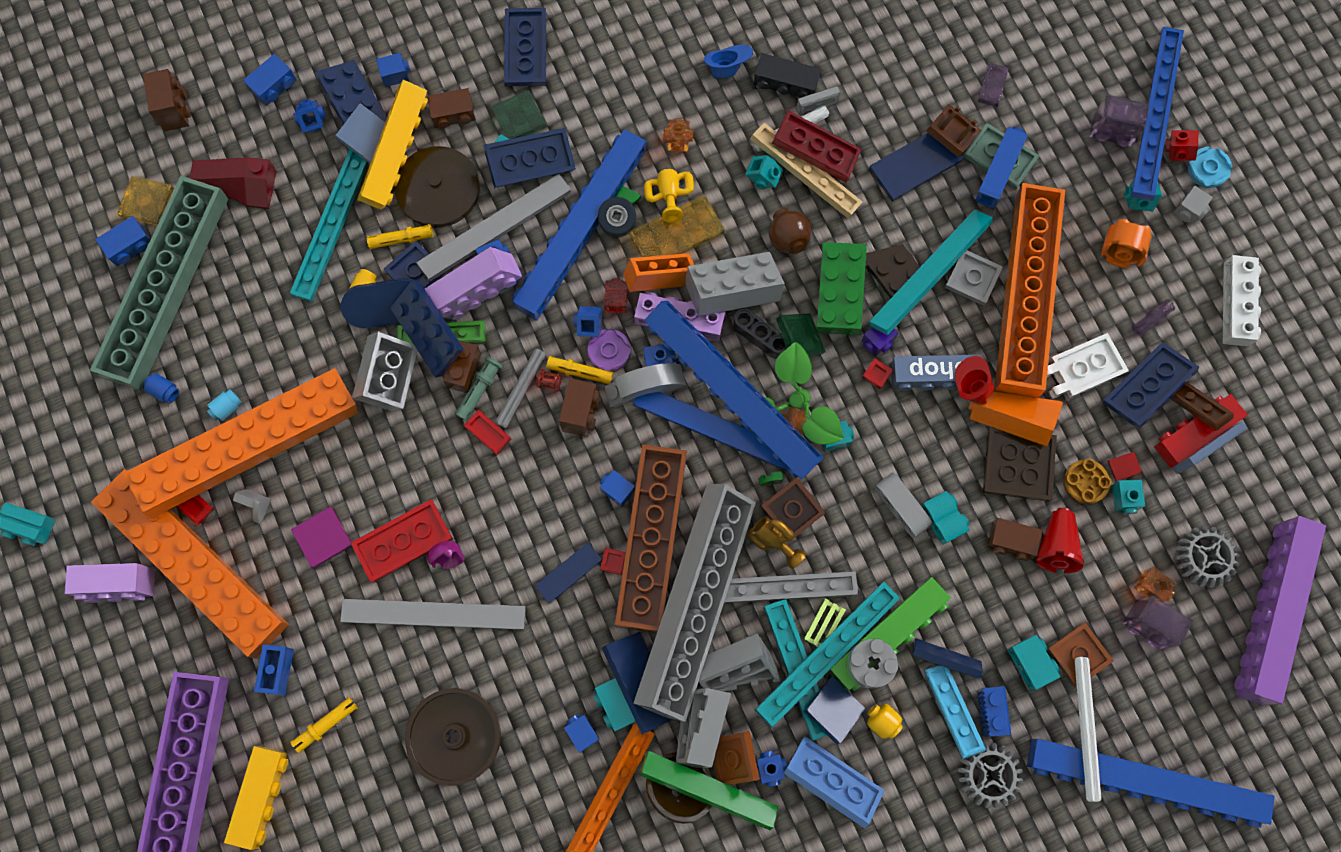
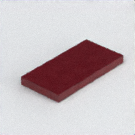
[772,110,862,183]

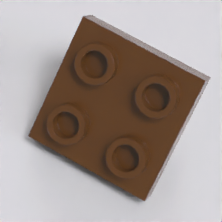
[926,104,981,158]

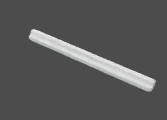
[1075,657,1101,802]

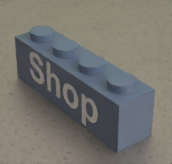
[891,355,983,391]

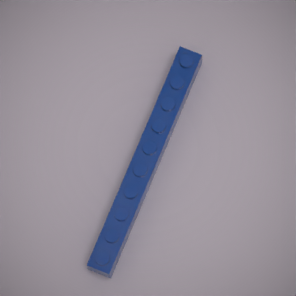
[512,129,647,321]
[644,300,824,480]
[1027,739,1275,828]

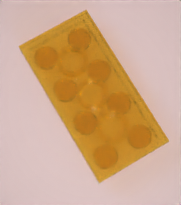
[629,194,725,257]

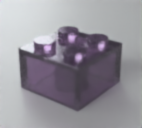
[1089,95,1149,146]
[1123,595,1194,649]

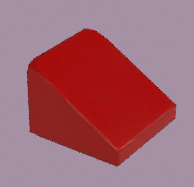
[1108,452,1142,482]

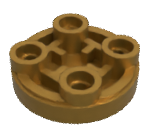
[1063,458,1112,505]

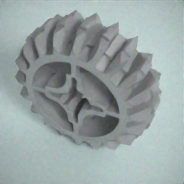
[1175,526,1240,588]
[958,743,1023,809]

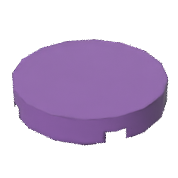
[587,329,631,372]

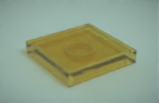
[117,176,174,225]

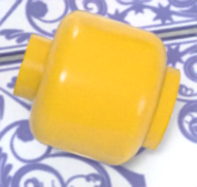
[867,704,903,739]

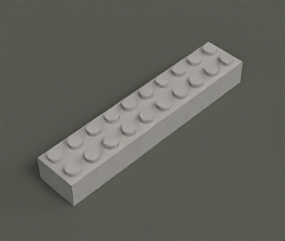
[633,484,756,722]

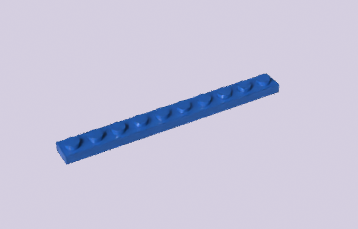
[1131,27,1184,201]

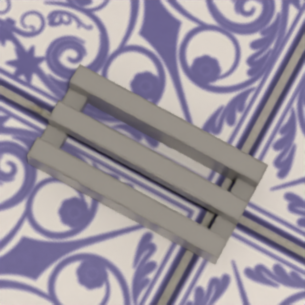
[796,86,840,115]

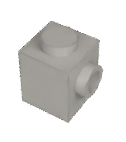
[1173,186,1213,224]

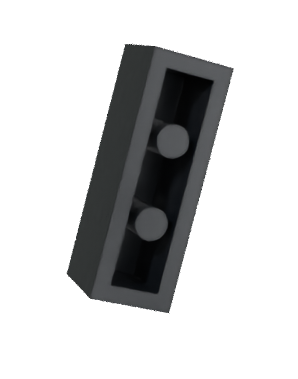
[753,53,822,98]

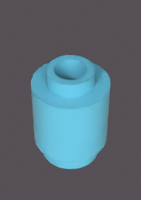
[207,389,242,421]

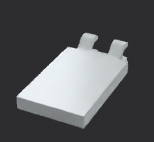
[1047,333,1129,399]

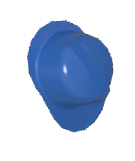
[704,45,753,79]

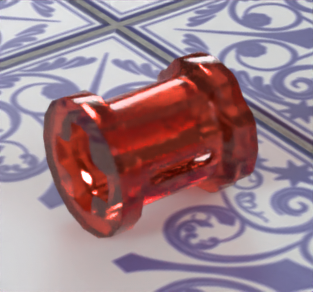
[536,368,563,392]

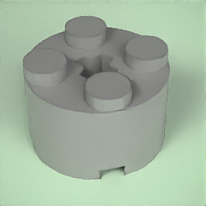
[847,639,898,689]

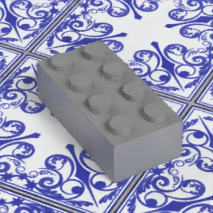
[685,252,785,316]

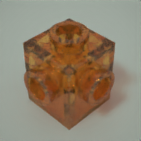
[663,118,694,152]

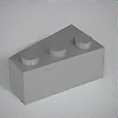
[699,633,780,692]
[676,688,731,768]

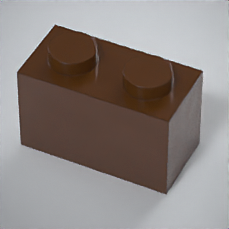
[427,88,476,128]
[443,340,481,393]
[987,518,1043,561]

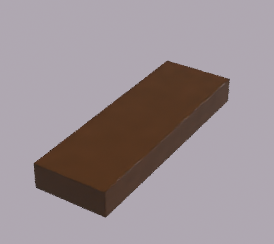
[1171,382,1234,431]

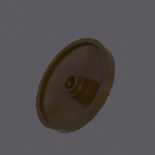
[394,146,480,228]
[405,688,501,786]

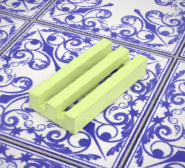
[804,599,846,647]

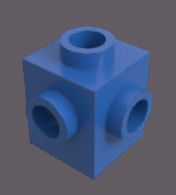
[293,99,326,132]
[756,751,787,787]

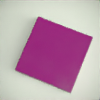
[291,506,352,569]

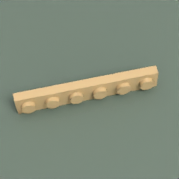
[750,123,862,219]

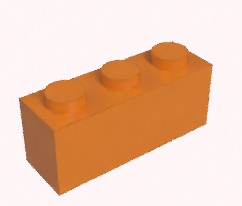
[623,253,694,292]

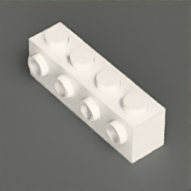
[1223,255,1261,347]

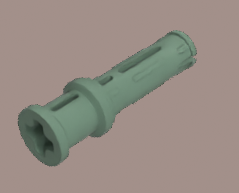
[455,356,503,421]

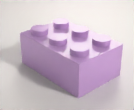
[65,563,155,603]

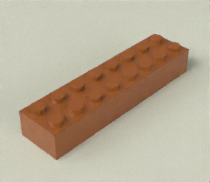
[615,444,687,633]

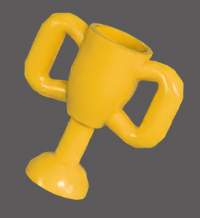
[644,169,694,223]

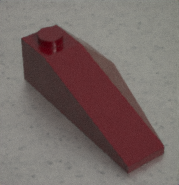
[189,157,277,209]

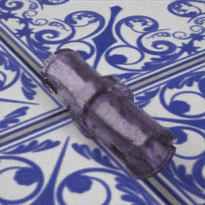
[1132,299,1175,336]

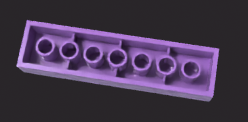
[1234,516,1326,705]
[137,672,229,852]

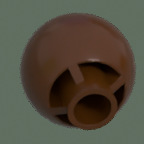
[769,208,812,254]

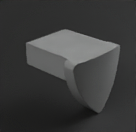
[233,489,271,524]

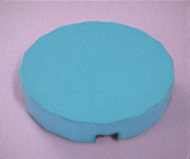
[1188,147,1232,188]

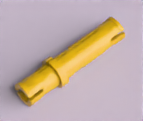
[367,224,433,250]
[546,356,613,385]
[290,697,358,754]

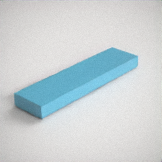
[924,665,986,759]

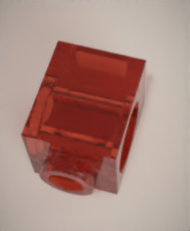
[604,278,628,313]

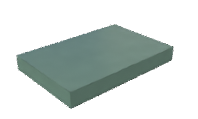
[963,123,1040,190]

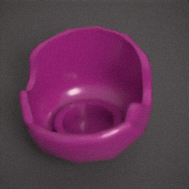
[427,541,465,569]

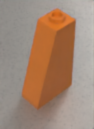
[968,391,1063,446]

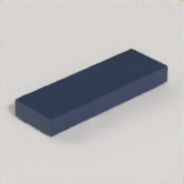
[535,542,602,604]
[913,638,983,678]

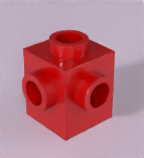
[1165,130,1199,161]

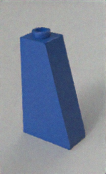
[974,127,1028,209]

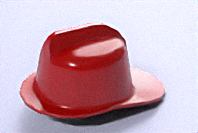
[955,356,994,404]

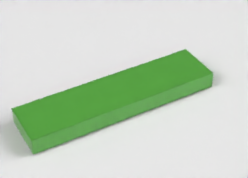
[397,321,486,344]

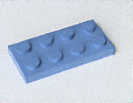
[784,736,885,829]

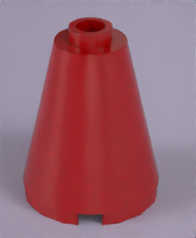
[1036,508,1084,574]

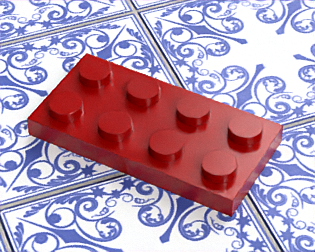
[351,499,453,583]

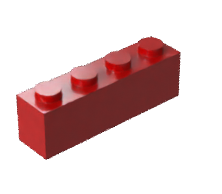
[1154,394,1248,468]

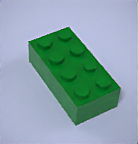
[817,242,867,335]

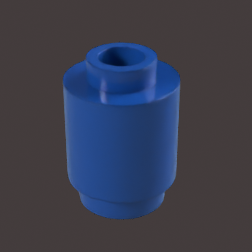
[143,373,179,404]

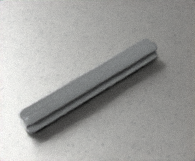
[496,349,545,428]

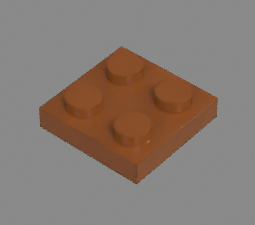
[1047,622,1114,688]
[714,731,760,785]

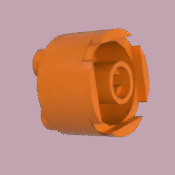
[1101,219,1152,268]

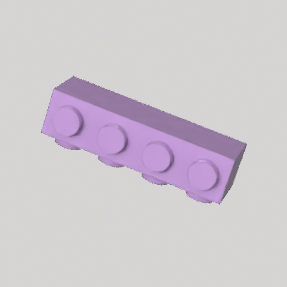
[634,292,725,342]

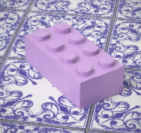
[425,247,522,320]

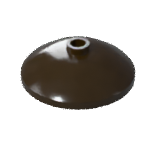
[646,752,712,824]

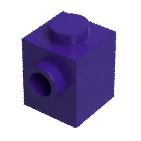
[861,327,898,356]

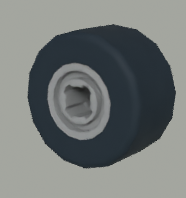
[598,197,636,237]

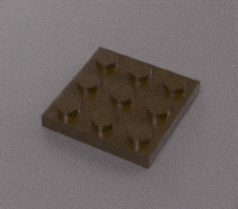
[983,426,1057,502]

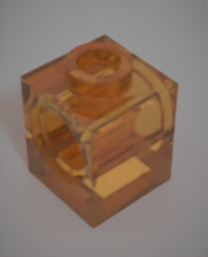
[1134,567,1177,604]

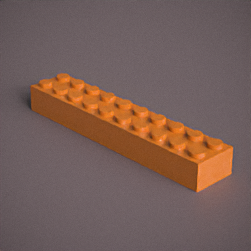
[994,183,1065,398]
[123,368,358,519]
[91,469,289,659]

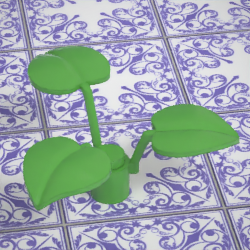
[750,342,844,444]

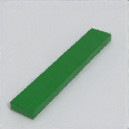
[640,751,778,830]

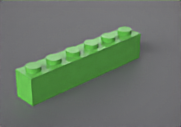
[829,577,951,691]

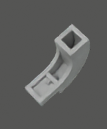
[605,363,686,408]

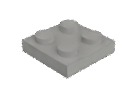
[945,250,1003,306]

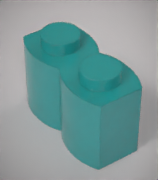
[921,491,970,545]

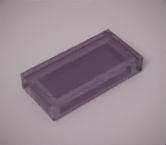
[977,63,1009,107]

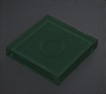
[491,90,547,139]
[776,313,825,357]

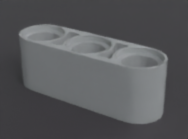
[874,473,932,538]

